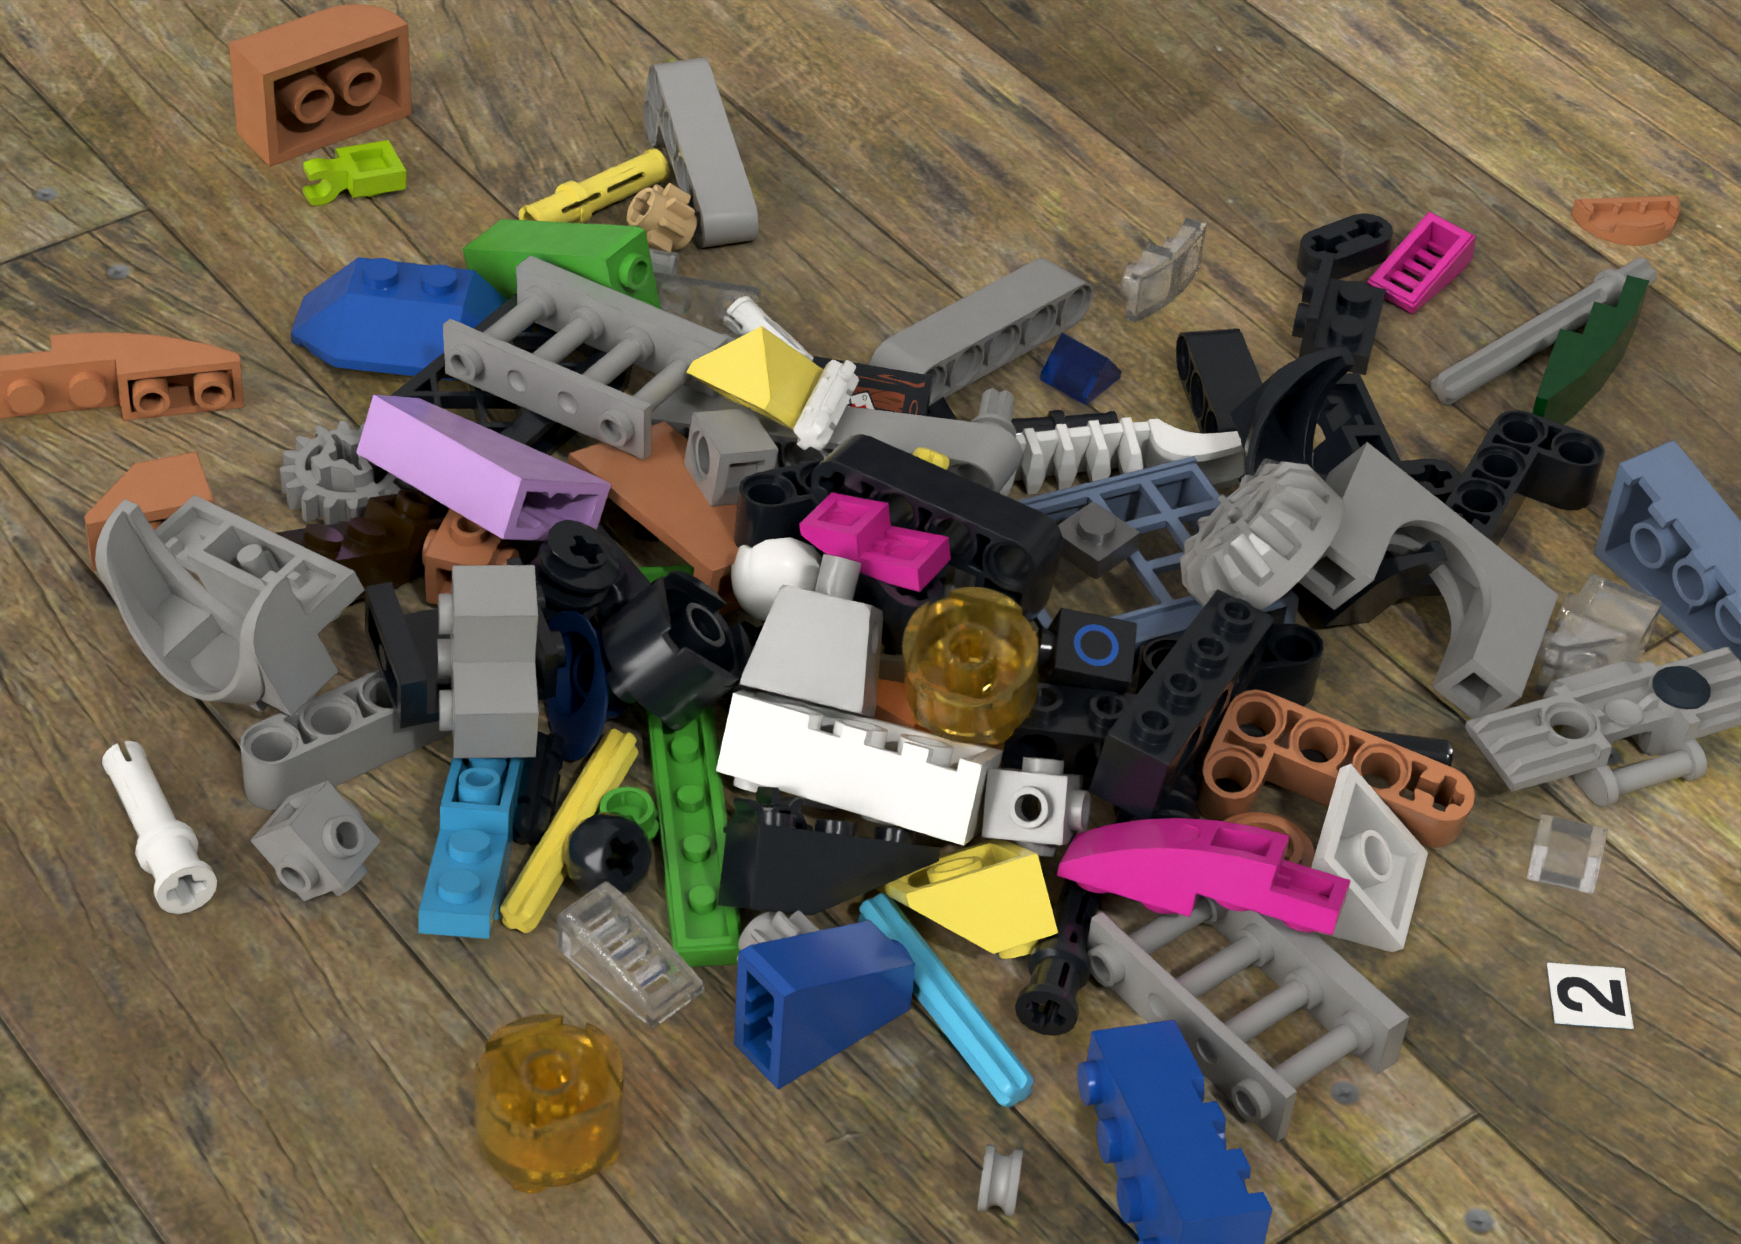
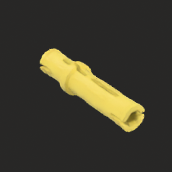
[519,148,670,223]

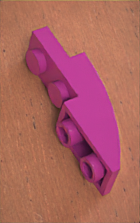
[1057,818,1351,936]

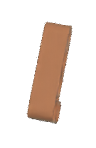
[1197,690,1475,848]

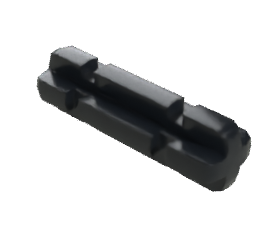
[513,731,565,845]

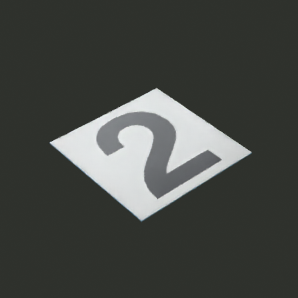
[1547,963,1634,1030]

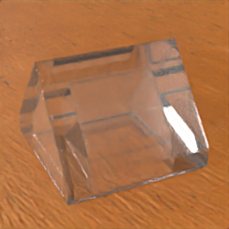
[1526,813,1608,894]

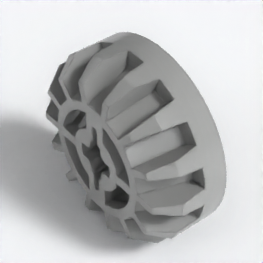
[1180,461,1345,610]

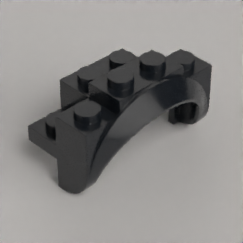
[1229,346,1448,626]

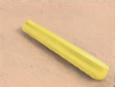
[500,728,638,934]

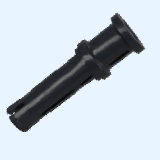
[1015,878,1103,1036]

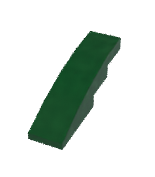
[1532,275,1649,425]

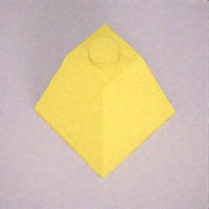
[876,839,1058,959]

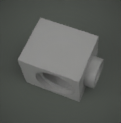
[684,407,779,507]

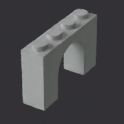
[1299,442,1558,719]

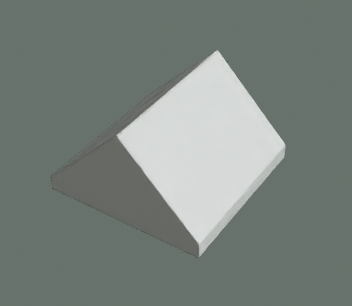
[1311,764,1428,952]

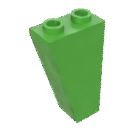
[462,219,661,309]

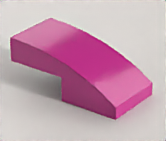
[799,492,951,592]

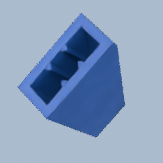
[734,920,915,1090]

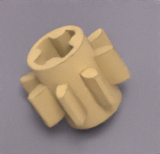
[627,183,697,252]

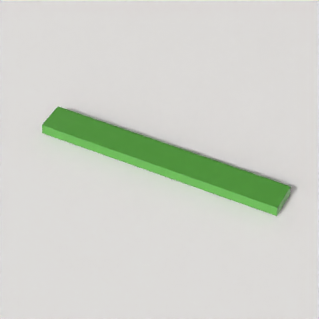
[637,565,742,968]

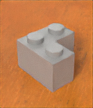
[437,565,539,758]

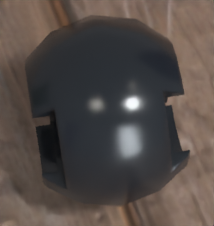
[564,812,652,899]

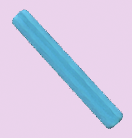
[858,893,1033,1107]

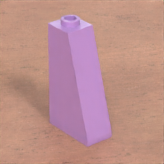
[356,395,611,541]

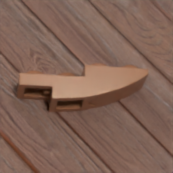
[0,332,244,421]

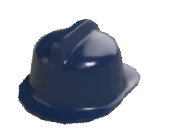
[546,611,629,761]

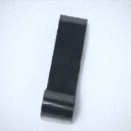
[1445,410,1605,546]
[810,434,1063,642]
[734,460,944,658]

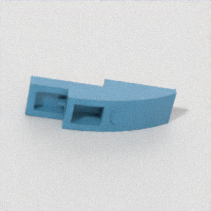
[419,755,525,939]

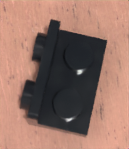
[1292,251,1386,375]

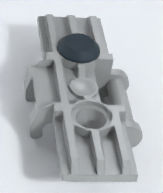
[1465,647,1741,807]

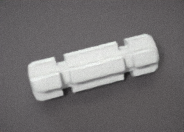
[793,360,859,450]

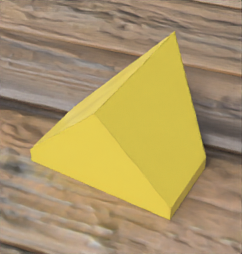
[687,326,824,431]

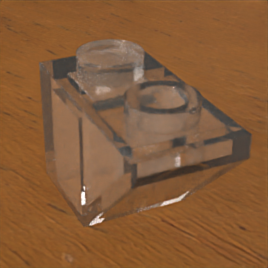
[1534,573,1663,695]

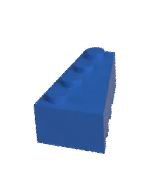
[1077,1019,1273,1244]

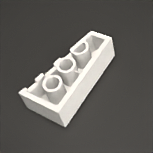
[716,687,1003,845]

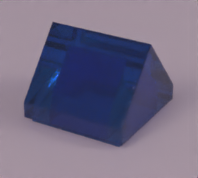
[1040,332,1122,405]

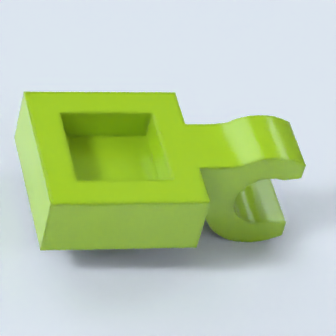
[303,140,407,206]

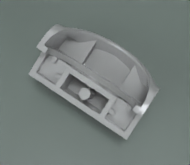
[95,495,365,716]

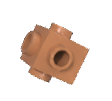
[422,509,519,605]

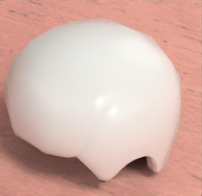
[731,537,822,621]

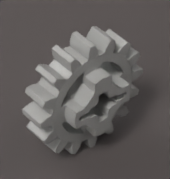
[280,420,414,525]

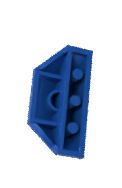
[291,257,533,381]

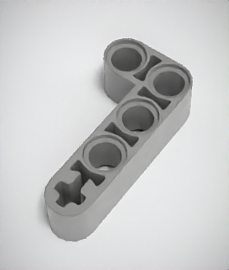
[643,57,759,248]

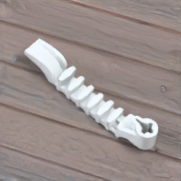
[999,417,1244,497]

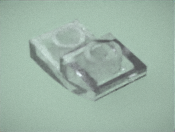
[1120,218,1207,322]

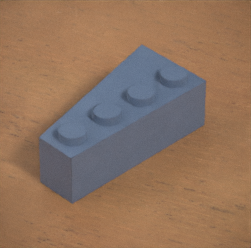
[1594,440,1741,661]

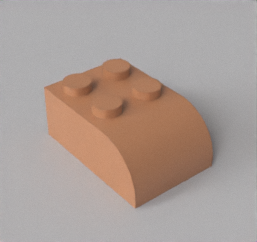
[229,4,412,167]

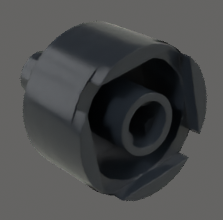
[600,571,752,731]

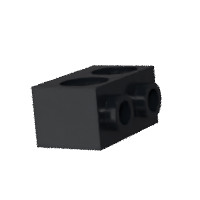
[1001,679,1137,791]

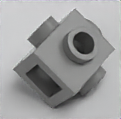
[982,757,1091,857]
[250,780,381,901]

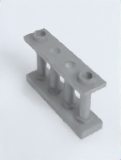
[443,255,728,460]
[1086,895,1409,1143]

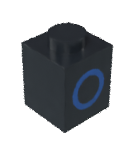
[1031,608,1137,692]

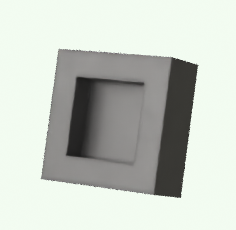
[1058,501,1140,580]

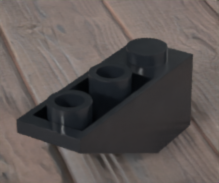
[718,811,940,916]

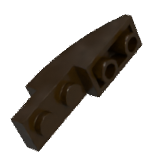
[276,489,450,600]

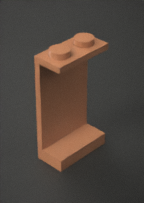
[567,421,741,615]

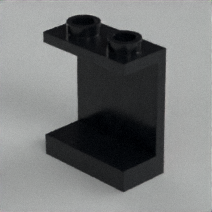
[365,557,566,729]

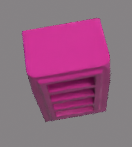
[1366,211,1476,314]

